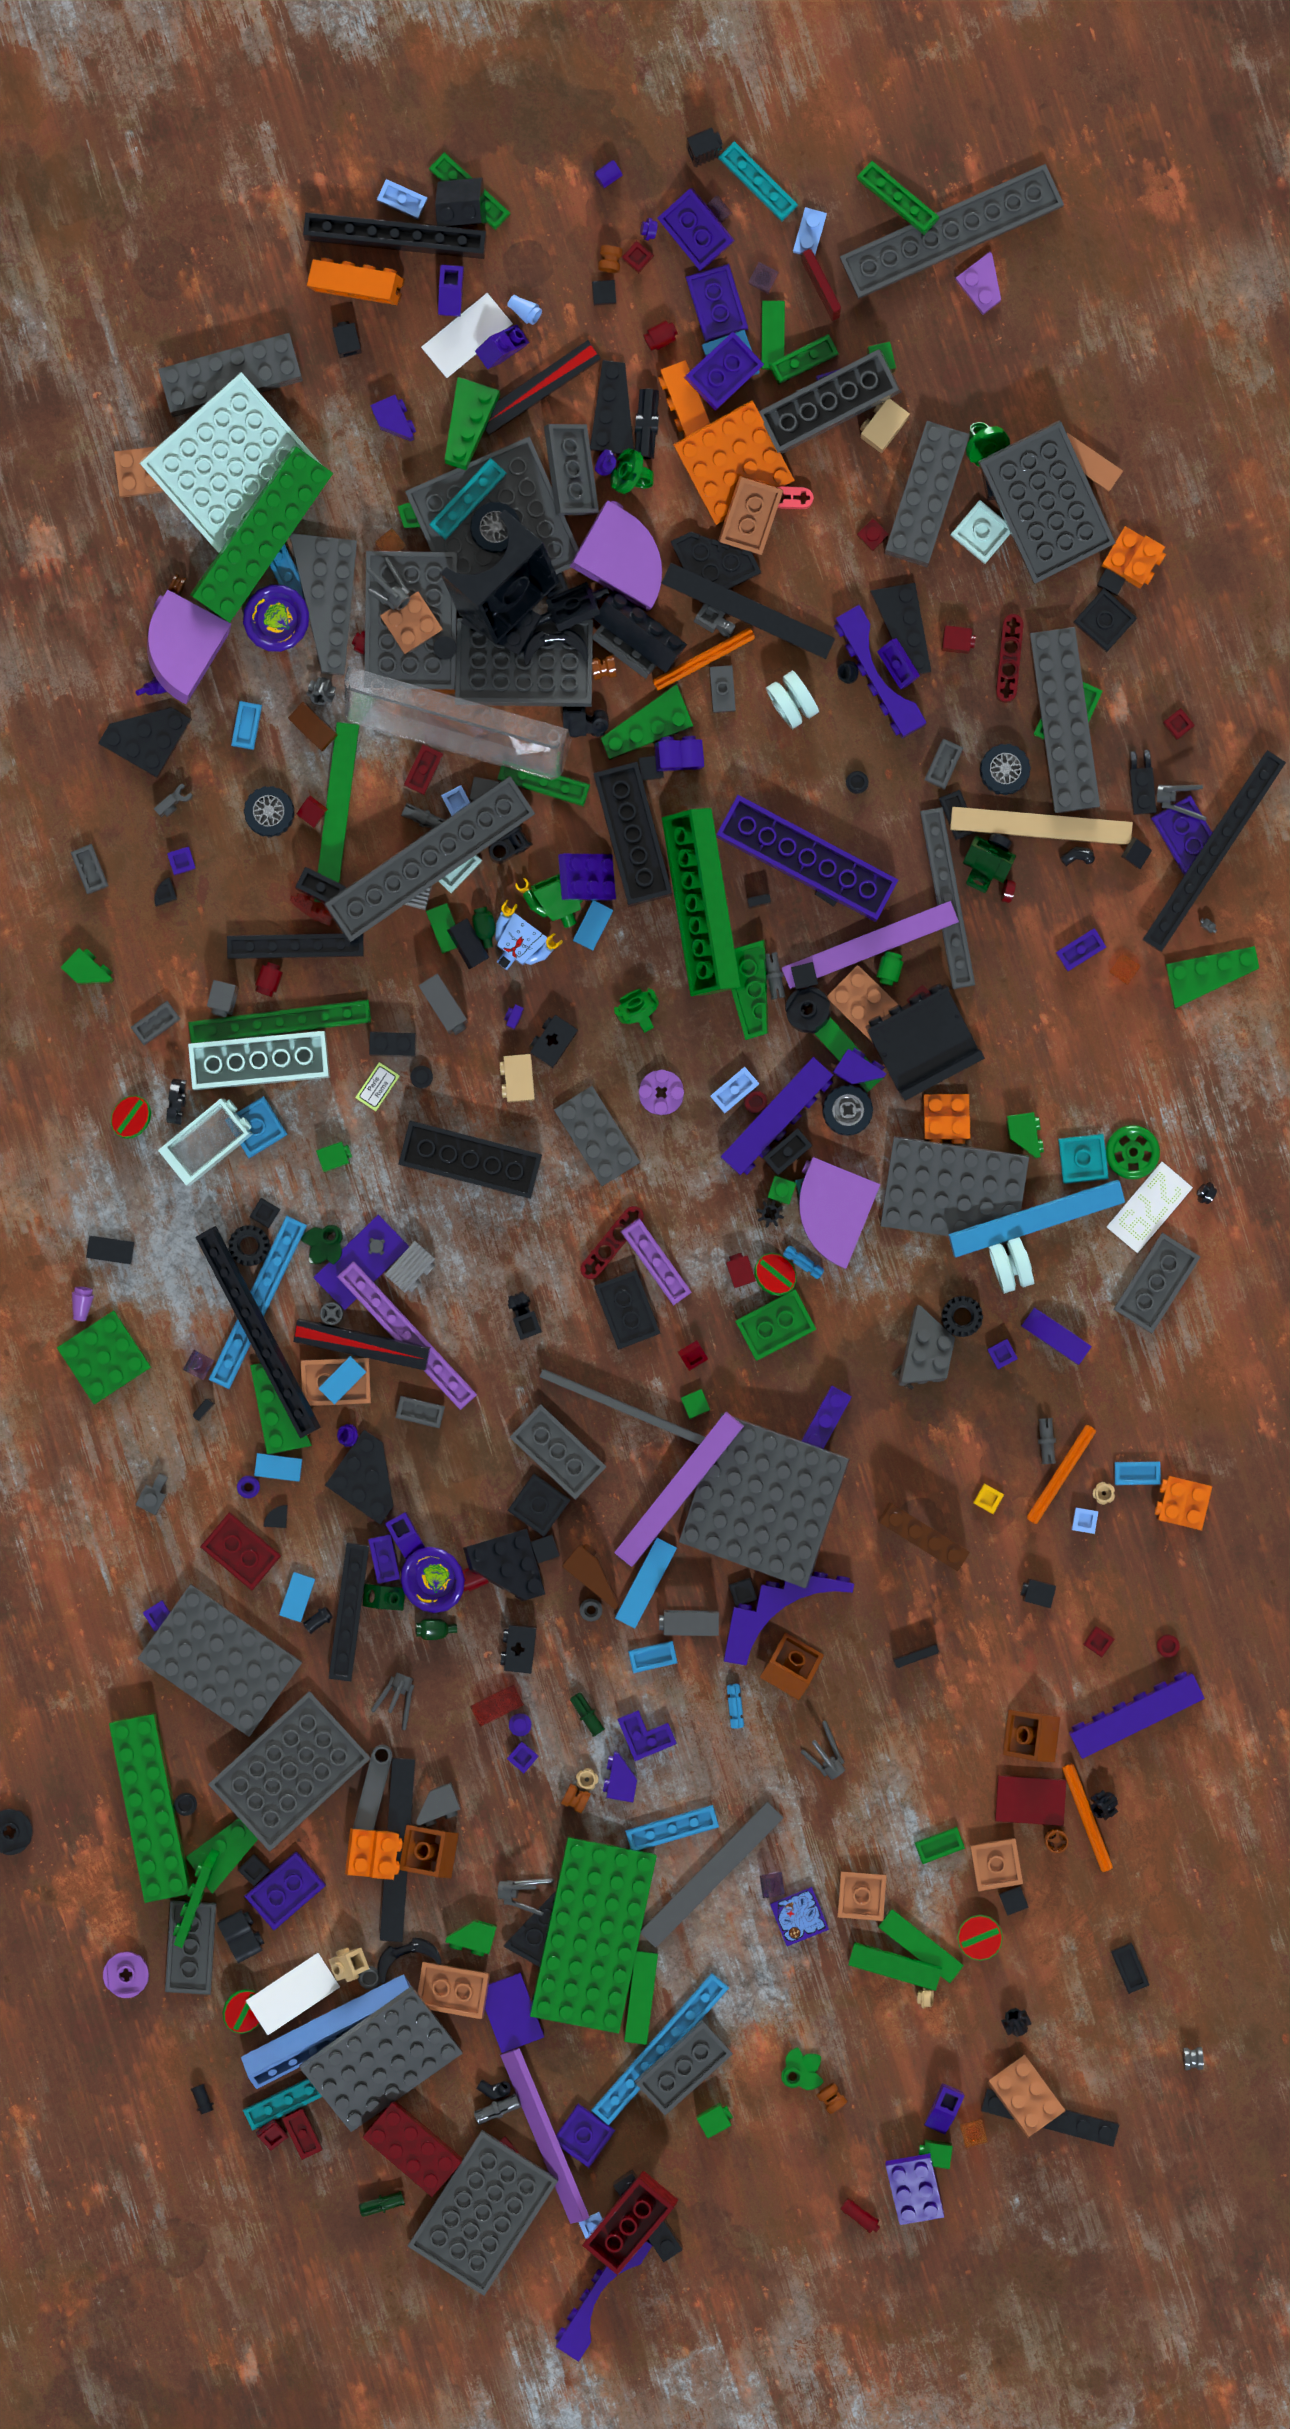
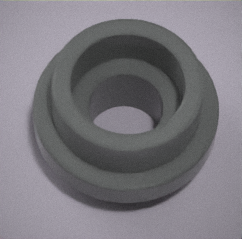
[580,1599,602,1622]

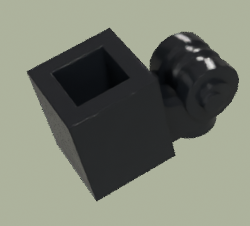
[563,706,609,737]
[508,1291,542,1340]

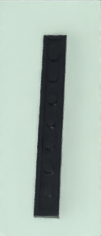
[661,563,835,659]
[380,1758,415,1942]

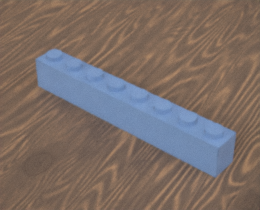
[241,1974,411,2089]

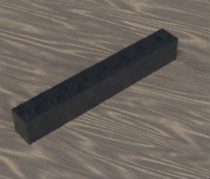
[303,212,487,259]

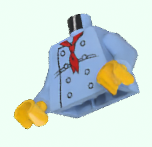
[495,900,563,970]

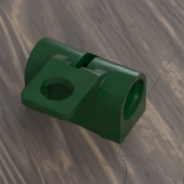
[962,836,1017,893]

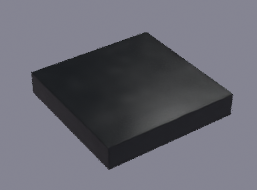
[1073,588,1137,653]
[507,1474,570,1537]

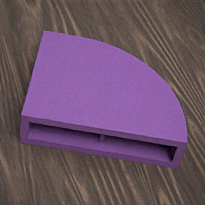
[570,501,662,612]
[147,590,231,705]
[799,1157,880,1269]

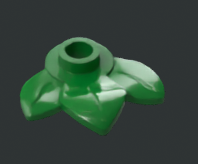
[781,2047,824,2090]

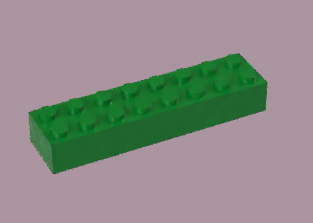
[190,446,333,623]
[662,808,740,996]
[109,1713,191,1903]

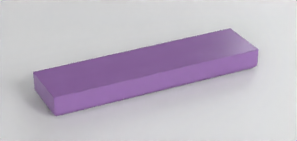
[620,1218,692,1306]

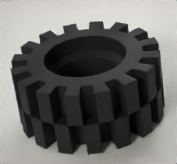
[228,1225,270,1266]
[941,1296,983,1337]

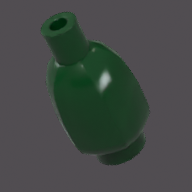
[472,907,495,949]
[415,1619,457,1640]

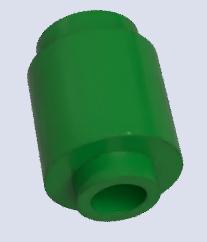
[876,951,904,986]

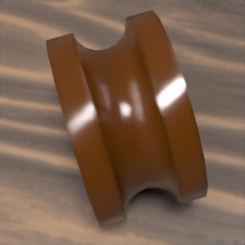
[168,574,187,596]

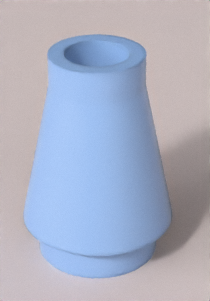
[507,295,542,325]

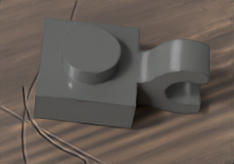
[694,604,735,639]
[154,784,193,818]
[135,1473,168,1515]

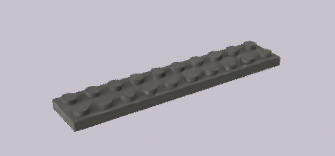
[839,164,1064,299]
[324,776,535,942]

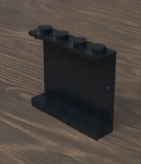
[865,984,985,1101]

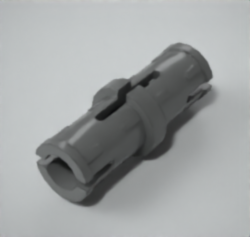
[401,803,445,829]
[766,952,786,1000]
[1038,1418,1056,1464]
[474,2094,521,2125]

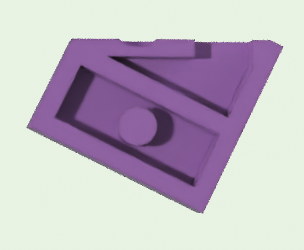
[955,252,1001,315]

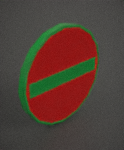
[111,1095,151,1139]
[754,1253,797,1296]
[957,1915,1003,1961]
[222,1989,260,2034]

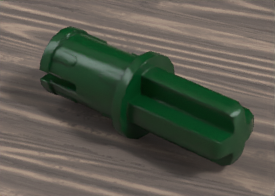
[570,1693,605,1737]
[359,2191,405,2217]

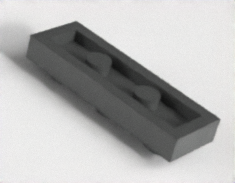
[593,625,656,679]

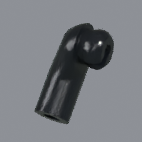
[1060,846,1095,866]
[476,2079,511,2100]

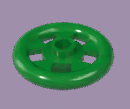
[1106,1125,1160,1179]

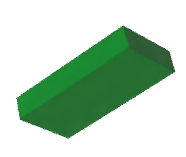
[426,903,457,954]
[914,1826,965,1864]

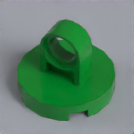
[966,422,1010,467]
[610,448,654,494]
[614,988,659,1033]

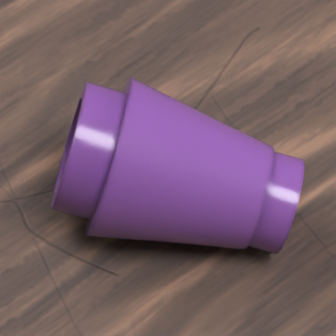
[72,1287,94,1321]

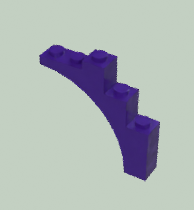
[724,1571,854,1666]

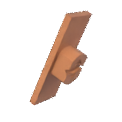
[1067,433,1123,492]

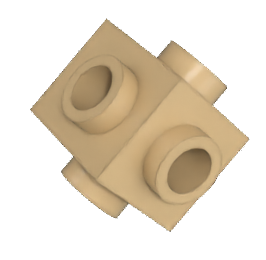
[329,1947,369,1982]

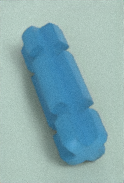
[783,1246,824,1279]
[727,1684,744,1729]

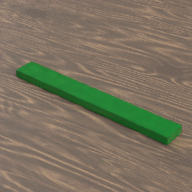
[314,722,360,903]
[188,1000,371,1043]

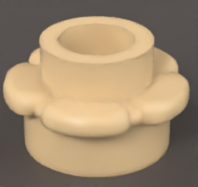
[1093,1482,1115,1505]
[576,1768,598,1791]
[917,1987,934,2009]

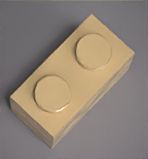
[860,399,910,454]
[500,1054,535,1103]

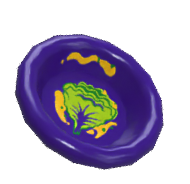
[243,585,309,652]
[401,1547,465,1613]

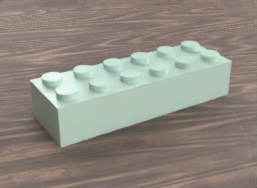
[188,1031,330,1090]

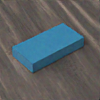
[231,701,262,750]
[573,900,613,951]
[318,1356,366,1405]
[254,1453,303,1482]
[1114,1462,1161,1485]
[279,1572,315,1622]
[628,1641,678,1673]

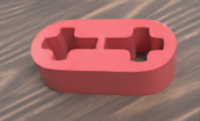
[777,486,814,509]

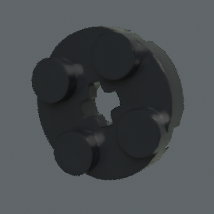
[785,987,832,1034]
[166,1079,187,1125]
[0,1809,33,1855]

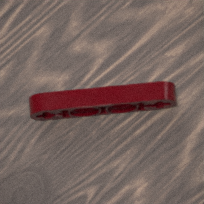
[996,614,1023,703]
[580,1206,644,1279]

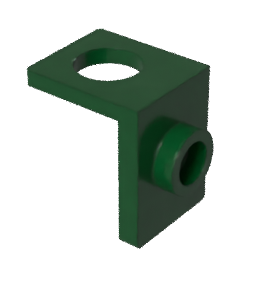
[363,1584,405,1611]

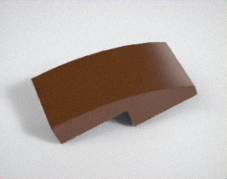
[288,702,338,751]

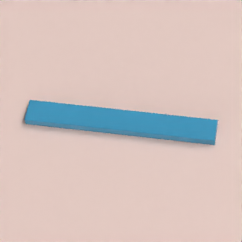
[948,1180,1125,1257]
[209,1215,307,1389]
[591,1973,729,2126]

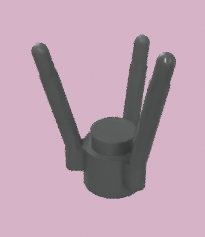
[367,557,411,611]
[1157,784,1207,821]
[371,1672,415,1730]
[801,1721,845,1780]
[498,1878,554,1916]

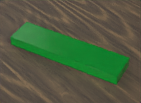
[429,152,511,231]
[857,161,939,235]
[497,758,590,807]
[814,1017,883,1093]
[878,1909,964,1983]
[848,1942,942,1991]
[624,1950,658,2045]

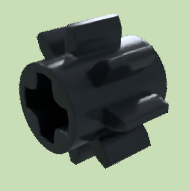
[757,1200,784,1228]
[1090,1790,1118,1820]
[1001,2008,1032,2037]

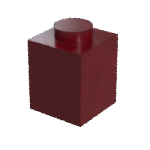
[942,625,976,654]
[726,1253,756,1288]

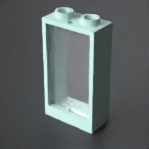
[158,1099,253,1186]

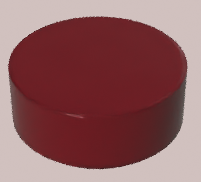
[1001,879,1016,903]
[744,1091,767,1114]
[1156,1634,1180,1658]

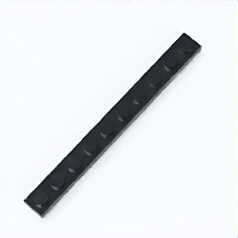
[1142,750,1286,952]
[195,1226,321,1439]

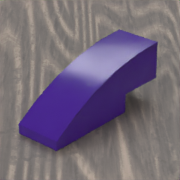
[1021,1308,1092,1365]

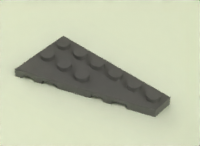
[290,533,357,676]

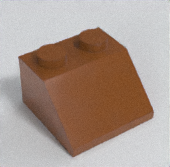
[760,1632,824,1700]
[1003,1710,1060,1762]
[399,1825,459,1879]

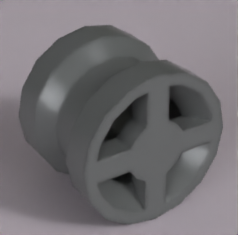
[320,1302,344,1325]
[1183,2047,1204,2070]

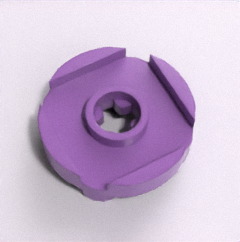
[639,1070,684,1115]
[103,1951,149,1998]

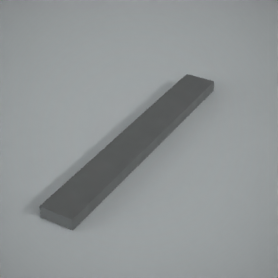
[920,807,975,989]
[540,1369,705,1445]
[641,1801,784,1948]

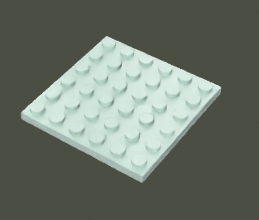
[139,372,322,553]

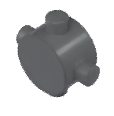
[1200,918,1217,933]
[368,1238,385,1255]

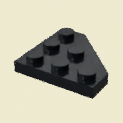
[671,532,761,603]
[98,707,192,778]
[325,1429,394,1525]
[463,1529,545,1601]

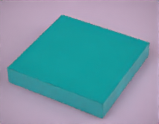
[1058,1134,1109,1184]

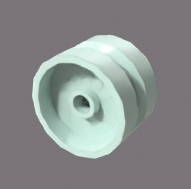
[766,670,819,730]
[989,1237,1034,1294]

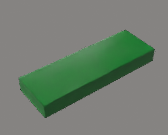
[761,301,785,370]
[769,334,839,385]

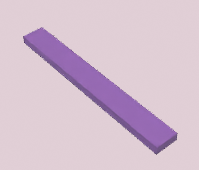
[782,901,959,989]
[337,1261,477,1410]
[614,1412,744,1567]
[500,2048,590,2224]

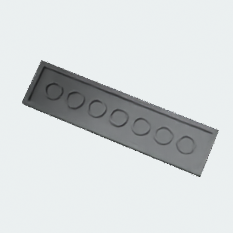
[1029,627,1100,814]

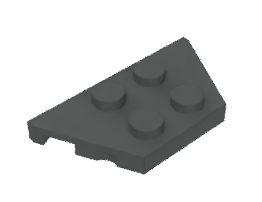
[898,1305,955,1386]

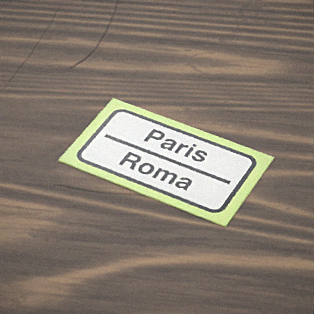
[355,1062,399,1111]

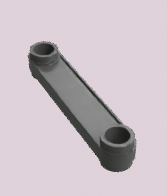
[353,1744,393,1830]

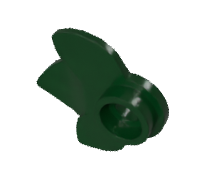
[301,1225,343,1265]

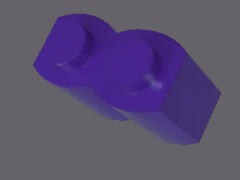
[654,736,704,771]

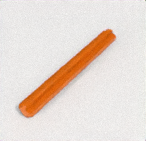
[653,628,755,690]
[1027,1425,1096,1524]
[1062,1763,1113,1872]

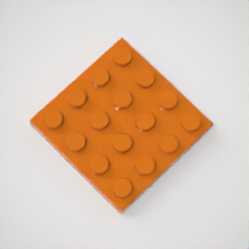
[673,400,795,525]

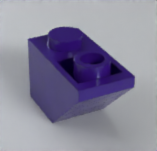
[438,265,464,317]
[475,324,530,369]
[370,395,416,441]
[833,1048,886,1085]
[385,1512,426,1559]
[603,1751,637,1802]
[924,2083,965,2134]

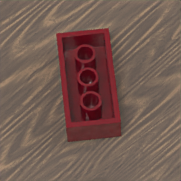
[362,2100,463,2197]
[582,2171,678,2275]

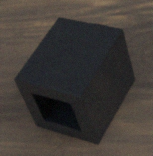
[332,321,362,358]
[1020,1578,1056,1608]

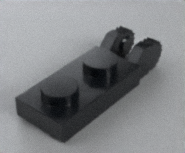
[1129,750,1156,815]

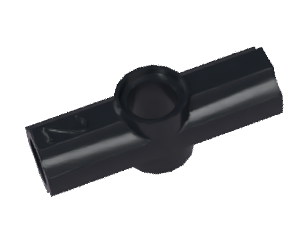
[635,388,659,460]

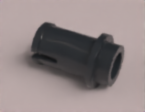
[303,1607,333,1634]
[191,2084,214,2115]

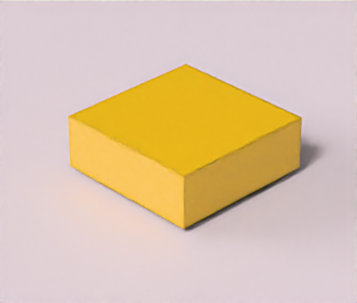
[973,1483,1004,1514]

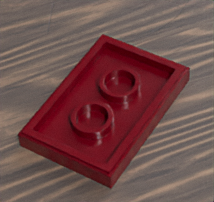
[801,249,841,321]
[200,1512,281,1591]
[995,1775,1067,1826]

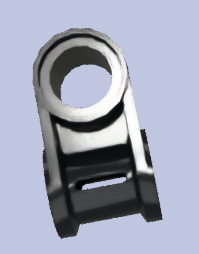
[489,825,533,864]

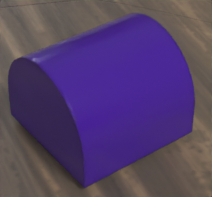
[594,160,623,189]

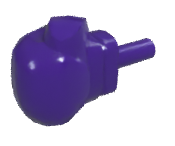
[595,449,616,476]
[136,677,167,696]

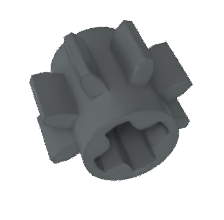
[307,677,336,706]

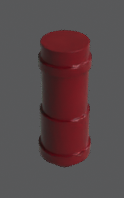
[840,2198,880,2233]

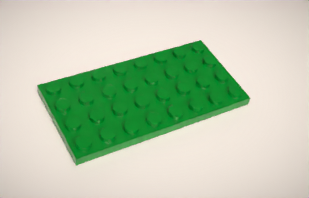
[529,1837,657,2034]

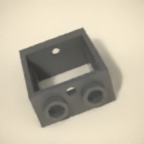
[418,973,468,1035]
[659,1610,719,1636]

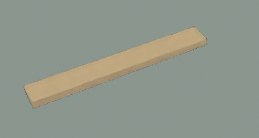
[950,807,1133,845]

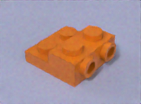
[1102,526,1166,589]
[923,1094,970,1144]
[1154,1475,1212,1530]
[345,1828,402,1880]

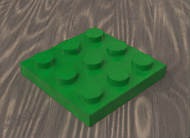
[57,1310,152,1405]

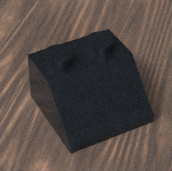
[435,178,487,227]

